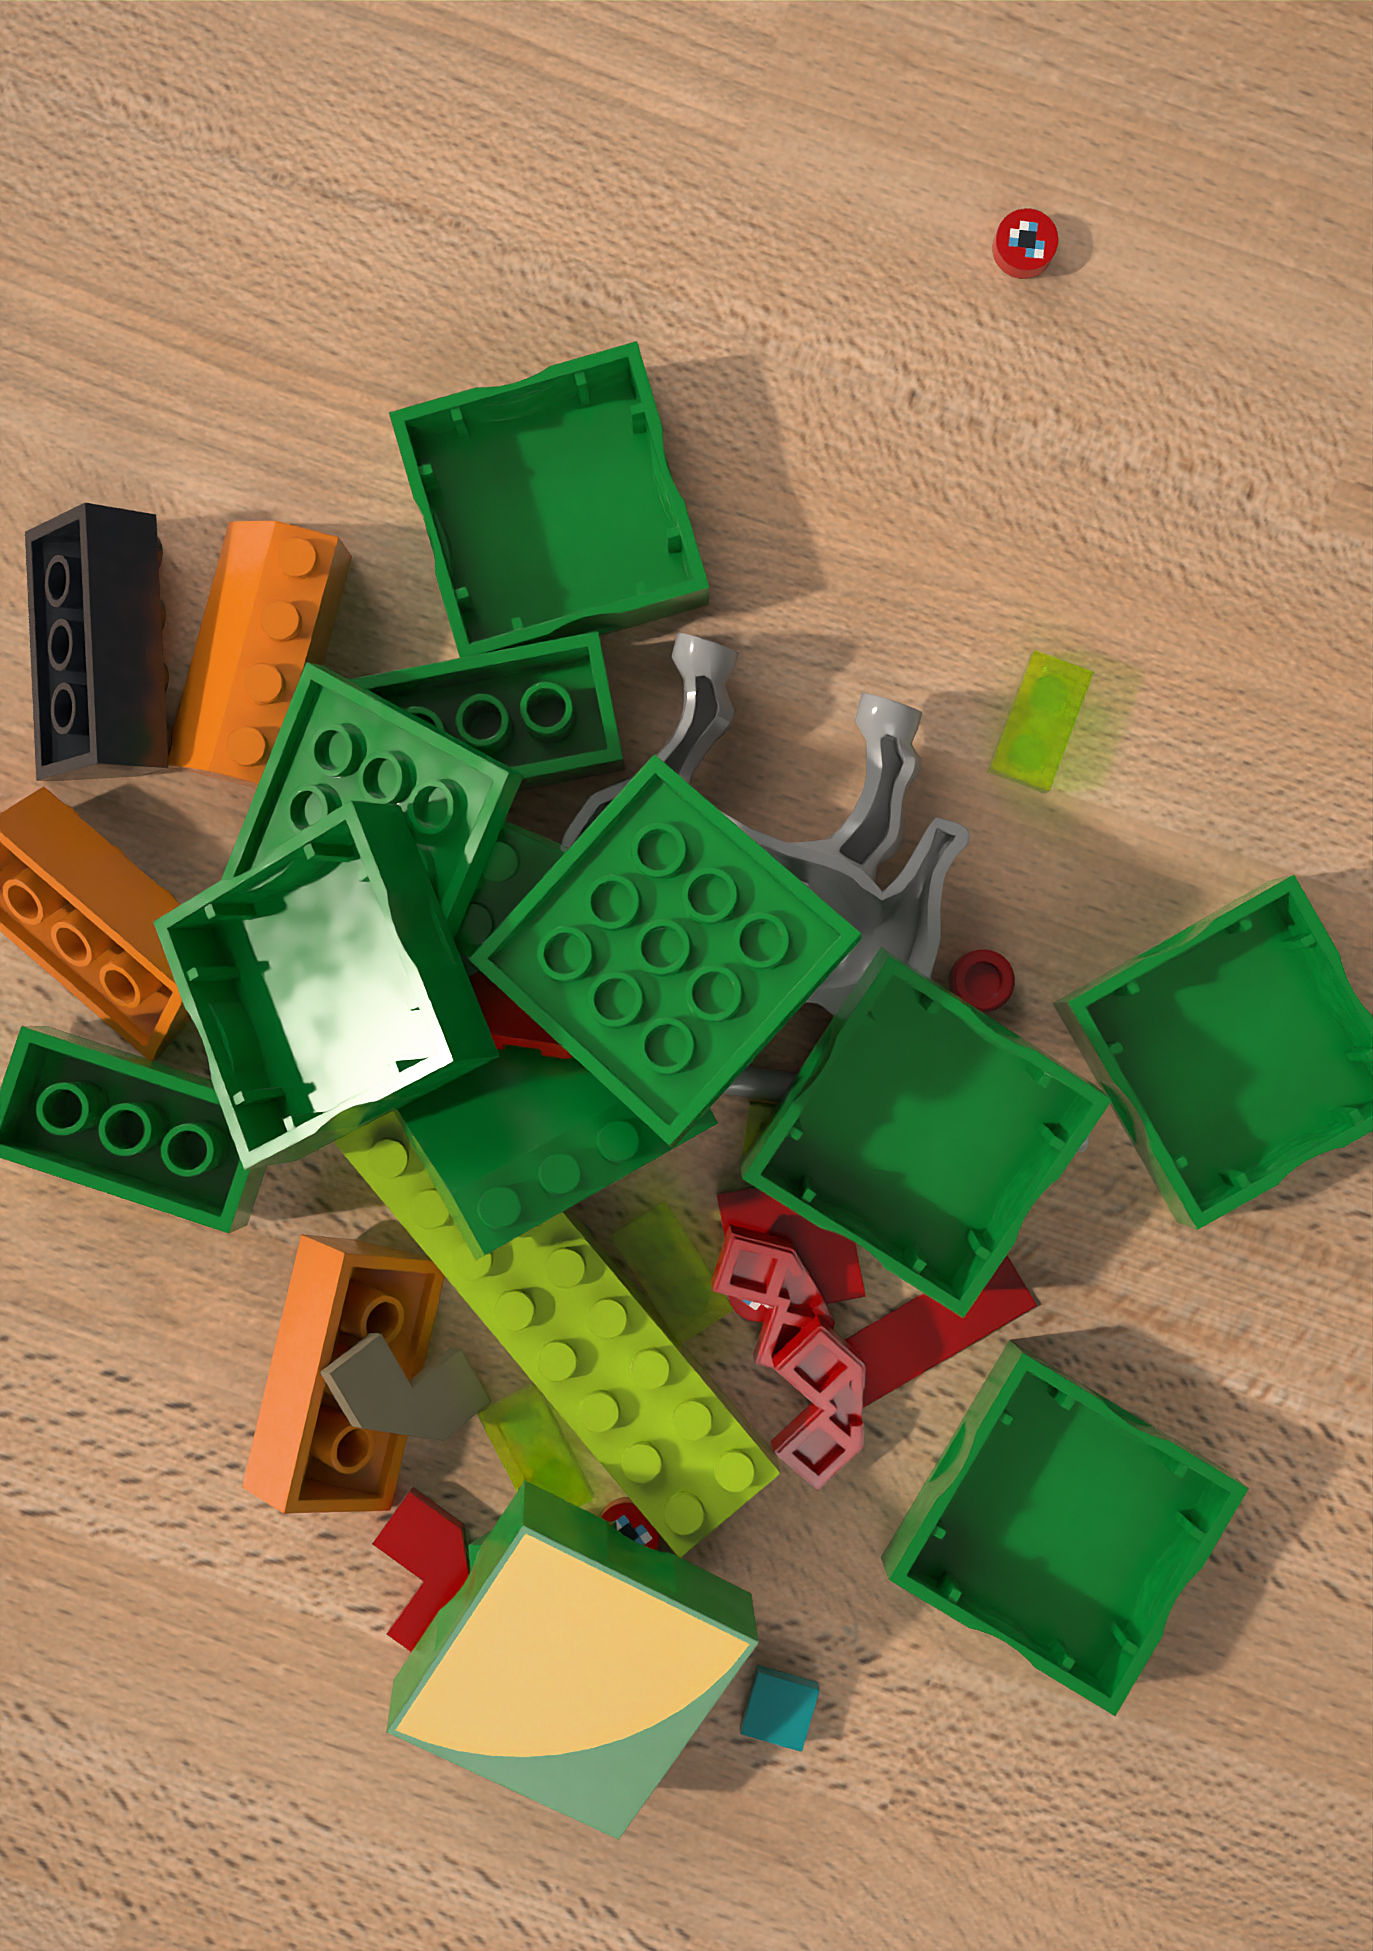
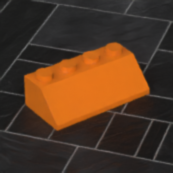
[168,521,352,789]
[0,786,192,1061]
[242,1234,445,1514]

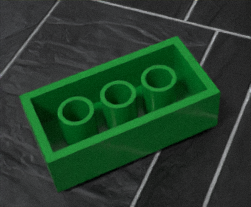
[349,631,625,791]
[0,1026,267,1234]

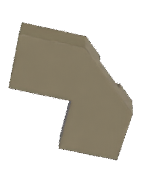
[320,1333,491,1441]

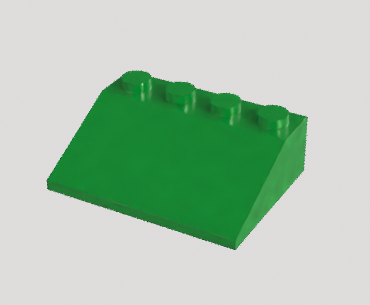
[394,1044,718,1261]

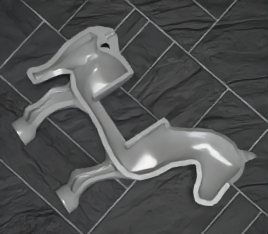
[459,633,970,1017]

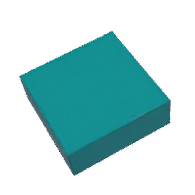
[740,1664,820,1752]

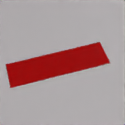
[845,1255,1037,1409]

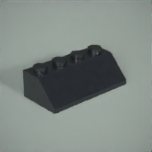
[25,502,172,782]

